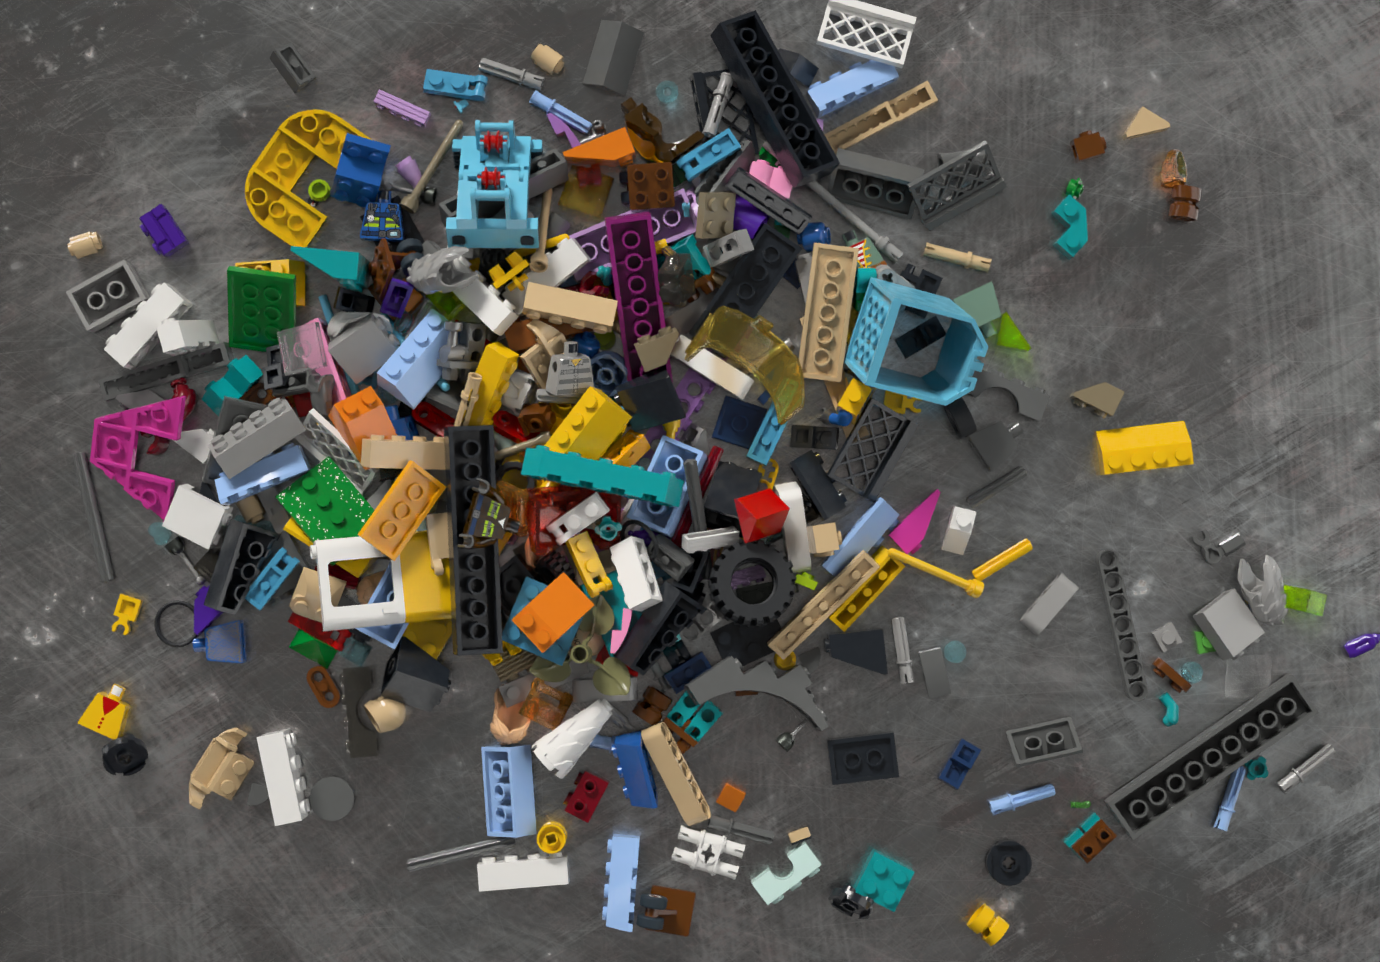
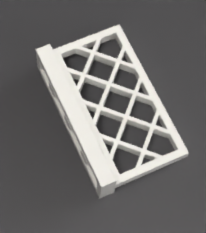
[816,0,917,68]
[291,408,380,495]

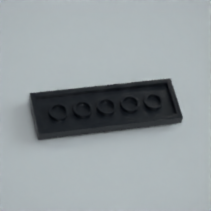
[689,223,802,359]

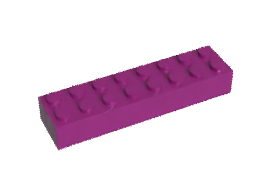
[604,212,673,383]

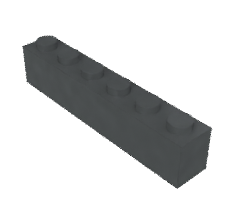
[439,148,569,227]

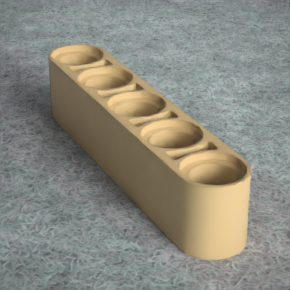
[641,722,711,826]

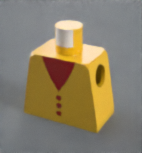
[78,684,130,740]

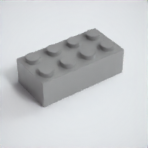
[208,397,306,479]

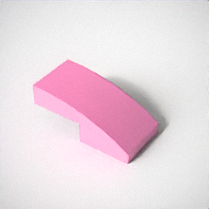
[610,608,633,654]

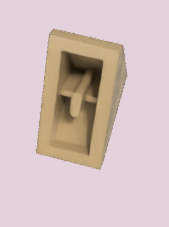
[1122,106,1170,141]

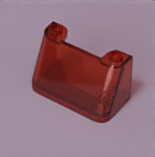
[523,485,621,556]

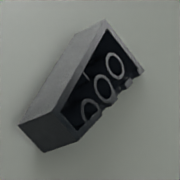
[204,519,281,615]
[614,581,707,676]

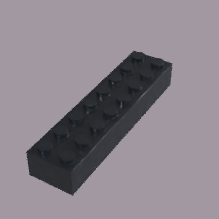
[710,10,840,189]

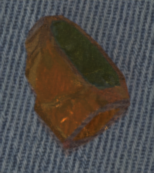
[1159,149,1188,188]

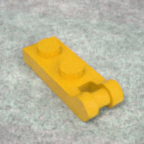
[565,531,613,598]

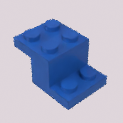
[330,133,391,207]

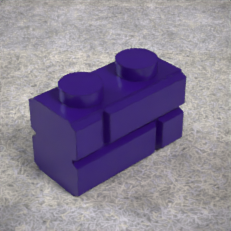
[139,204,189,257]

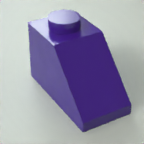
[194,585,224,637]

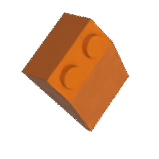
[562,127,636,168]
[328,386,397,471]
[512,572,595,653]

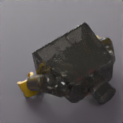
[654,239,696,308]

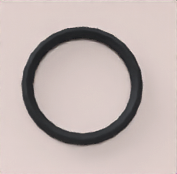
[620,520,658,562]
[154,600,198,647]

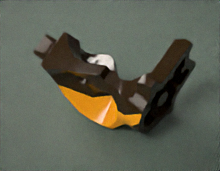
[620,97,705,164]

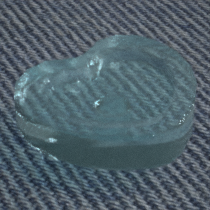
[148,522,171,545]

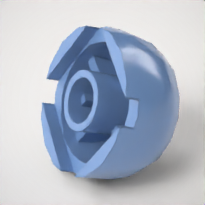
[590,351,628,397]

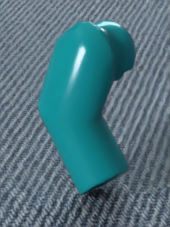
[596,266,613,286]
[1159,692,1179,727]

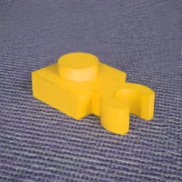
[883,390,923,414]
[112,594,143,636]

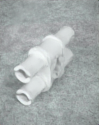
[671,825,746,880]

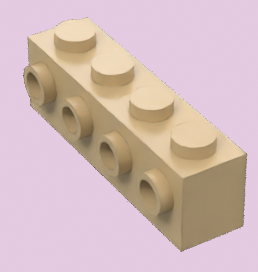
[522,282,618,334]
[361,435,445,470]
[807,522,842,557]

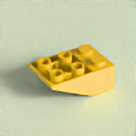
[235,259,305,307]

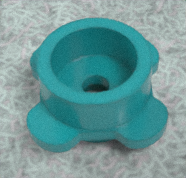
[595,516,622,541]
[1244,756,1269,780]

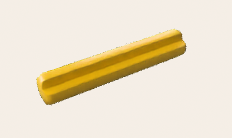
[972,539,1033,581]

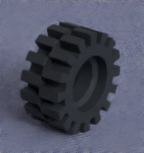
[479,248,519,286]
[534,550,576,585]

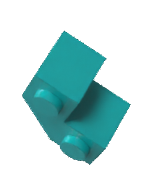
[1051,194,1088,260]
[201,355,263,417]

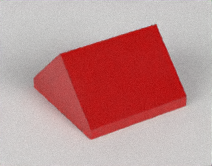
[734,488,790,543]

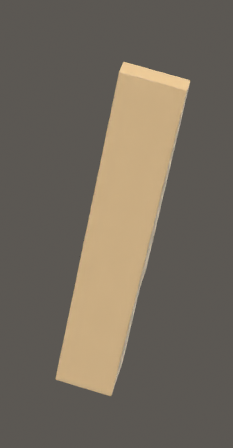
[824,80,939,155]

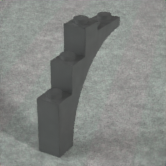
[684,656,829,731]

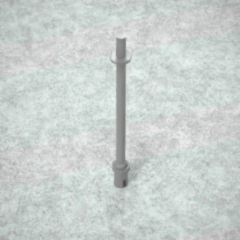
[762,140,903,264]

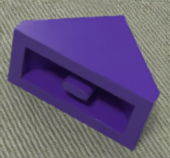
[380,278,414,318]

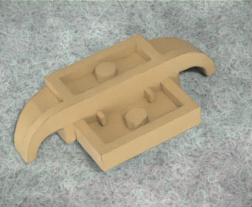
[520,320,567,389]
[189,728,254,810]

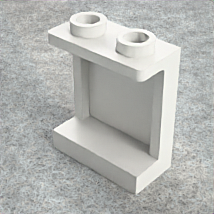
[162,484,233,550]

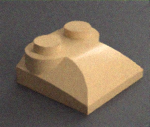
[289,567,347,622]

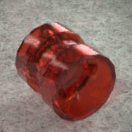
[576,164,602,189]

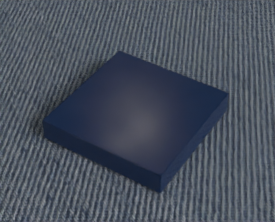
[711,395,767,450]

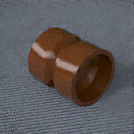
[1168,185,1202,221]
[632,685,673,726]

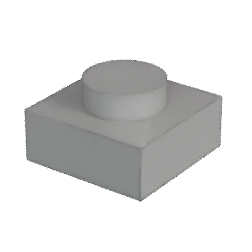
[1151,622,1183,653]

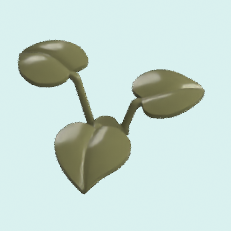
[529,594,631,696]

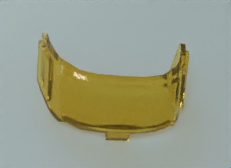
[684,305,805,425]

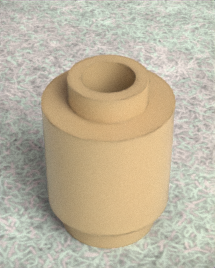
[530,44,565,75]
[67,231,103,259]
[236,494,266,525]

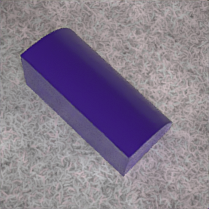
[733,194,770,239]

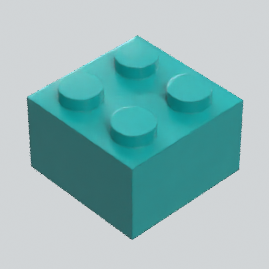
[853,848,915,912]

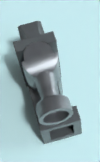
[437,321,487,380]

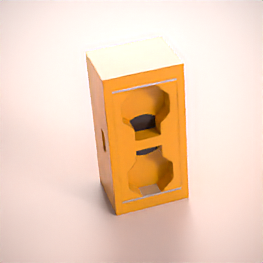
[601,429,651,468]

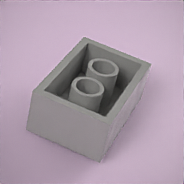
[66,259,150,333]

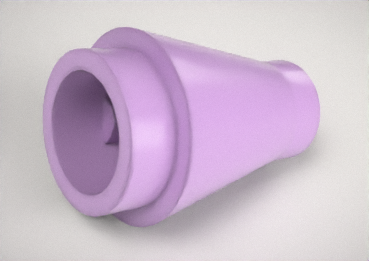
[395,156,422,188]

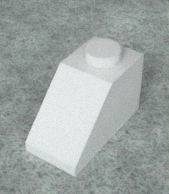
[173,428,215,464]
[941,506,976,555]

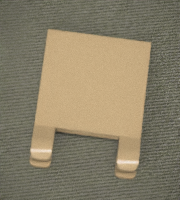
[425,512,449,575]

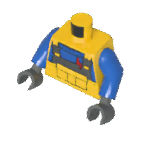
[816,368,876,427]

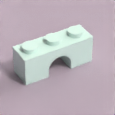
[751,841,822,905]

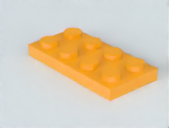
[358,460,446,561]

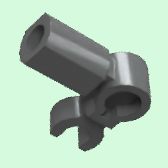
[1192,529,1246,565]

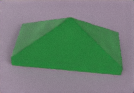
[289,628,338,669]

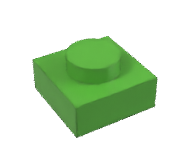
[1194,630,1216,654]

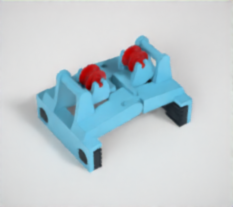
[446,120,543,248]

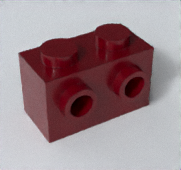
[563,769,610,823]

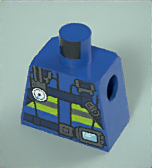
[360,190,405,242]

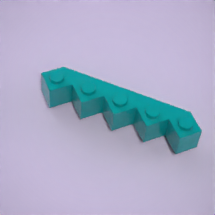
[521,445,684,507]

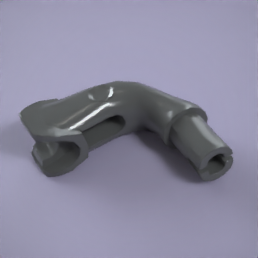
[307,373,335,427]

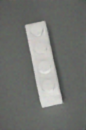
[682,526,739,553]

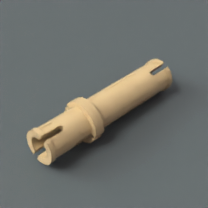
[923,242,992,273]
[454,372,482,426]

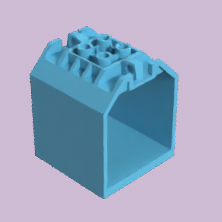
[844,277,988,406]

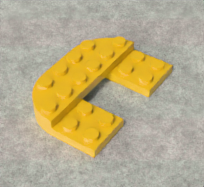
[245,109,372,247]

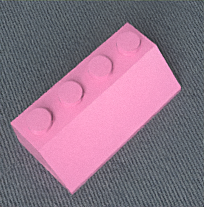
[296,318,352,406]

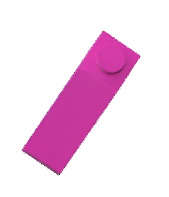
[887,489,941,555]

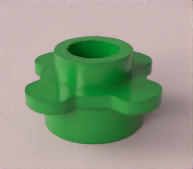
[1066,178,1084,200]

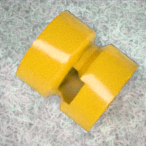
[537,821,567,854]
[967,904,1009,946]

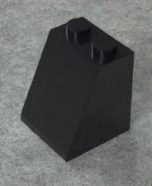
[614,366,686,432]
[704,461,762,538]
[823,628,888,675]
[380,636,451,712]

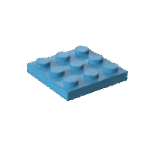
[502,576,584,666]

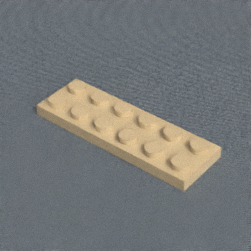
[796,243,859,382]

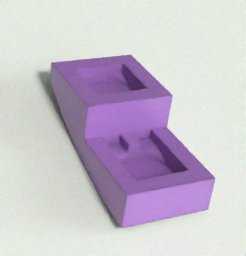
[547,113,581,148]

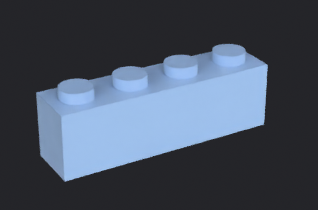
[806,59,899,118]
[215,443,311,505]
[602,834,640,932]

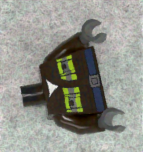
[458,478,520,549]

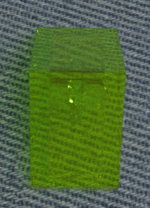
[426,291,466,322]
[994,312,1032,352]
[1284,585,1327,617]

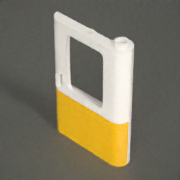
[310,530,451,632]

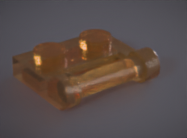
[496,480,529,537]
[519,678,573,731]

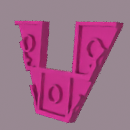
[90,396,186,522]

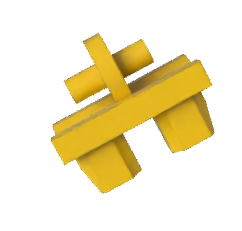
[489,252,530,292]

